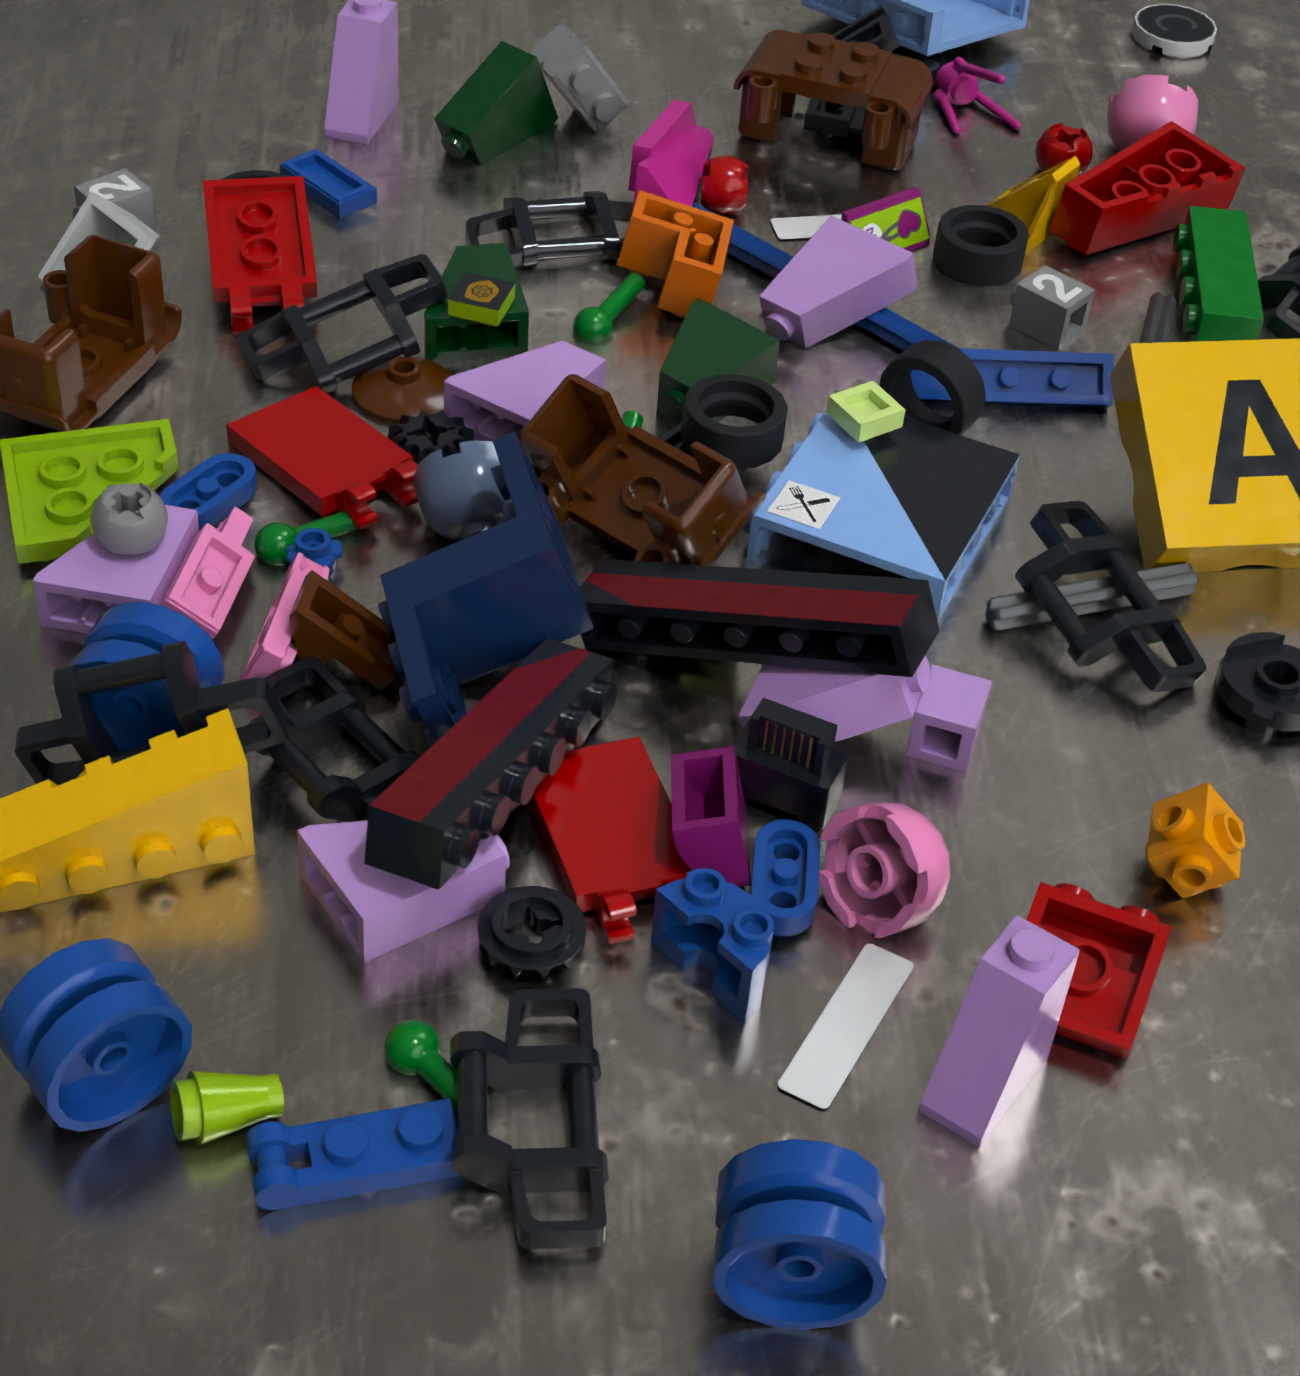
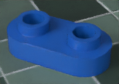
[160,453,257,531]
[750,820,821,936]

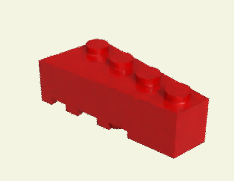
[1049,121,1246,255]

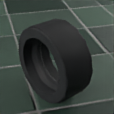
[933,205,1029,286]
[879,339,986,435]
[681,374,788,469]

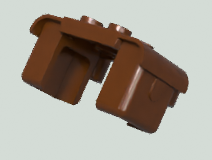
[734,30,933,171]
[0,235,182,432]
[520,374,766,566]

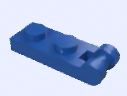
[245,1098,461,1210]

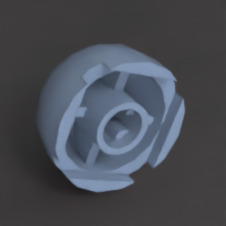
[414,440,512,543]

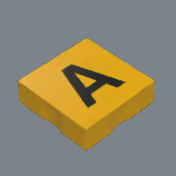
[1110,338,1300,573]

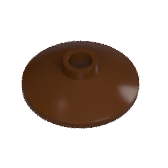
[352,356,452,424]

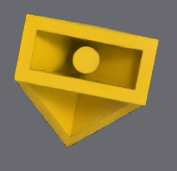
[986,156,1080,255]

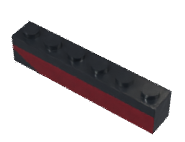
[580,559,940,677]
[364,638,617,890]

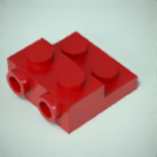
[1026,882,1172,1059]

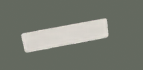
[778,943,914,1109]

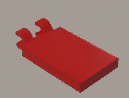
[203,176,318,336]
[226,386,418,530]
[529,736,693,944]

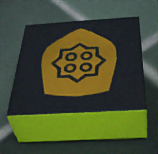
[448,272,516,326]

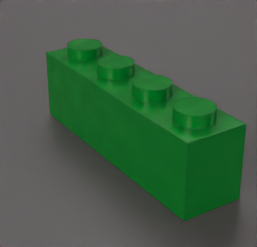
[1173,206,1264,342]

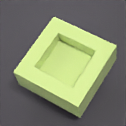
[826,380,906,443]

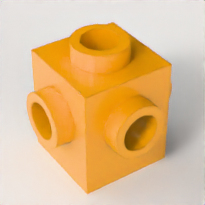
[1145,782,1246,899]

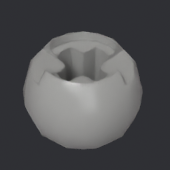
[90,483,169,555]

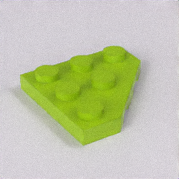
[0,419,179,564]

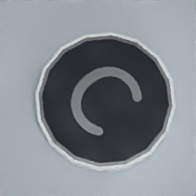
[1132,4,1217,58]

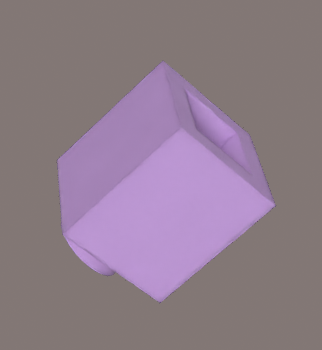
[905,664,992,773]

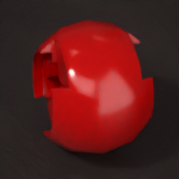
[1035,123,1093,176]
[700,155,749,216]

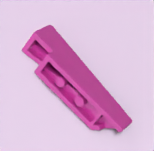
[628,99,714,211]

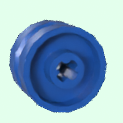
[70,601,225,749]
[0,938,193,1132]
[712,1139,887,1330]

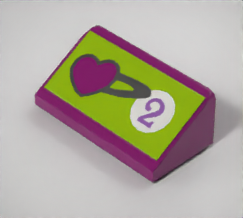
[841,187,930,251]

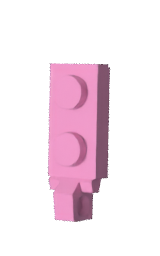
[160,506,255,639]
[239,552,330,681]

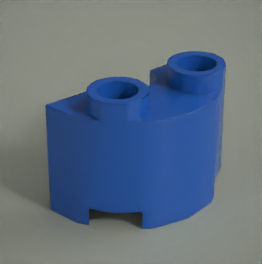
[651,868,775,1024]

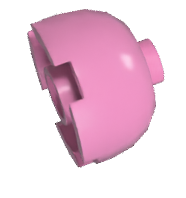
[1107,75,1198,152]
[819,802,951,938]

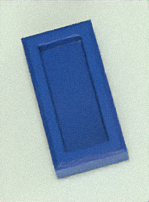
[279,148,377,219]

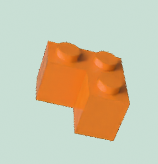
[617,190,734,319]

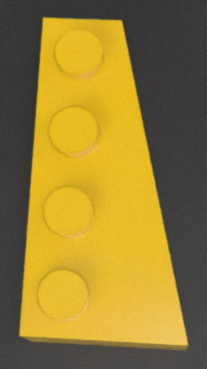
[0,708,255,913]

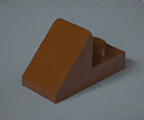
[289,570,397,691]

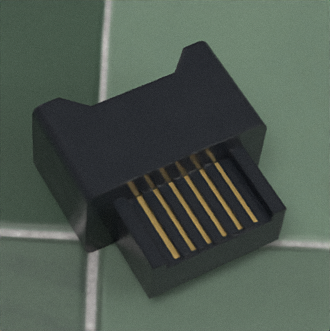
[732,697,848,833]

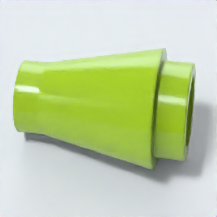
[170,1071,284,1145]

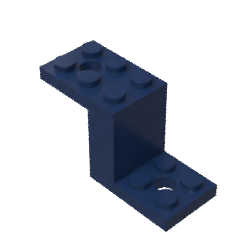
[378,431,594,748]

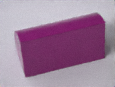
[671,746,751,886]

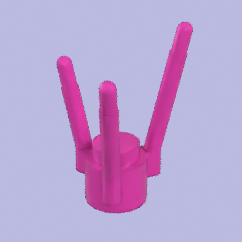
[933,57,1022,135]

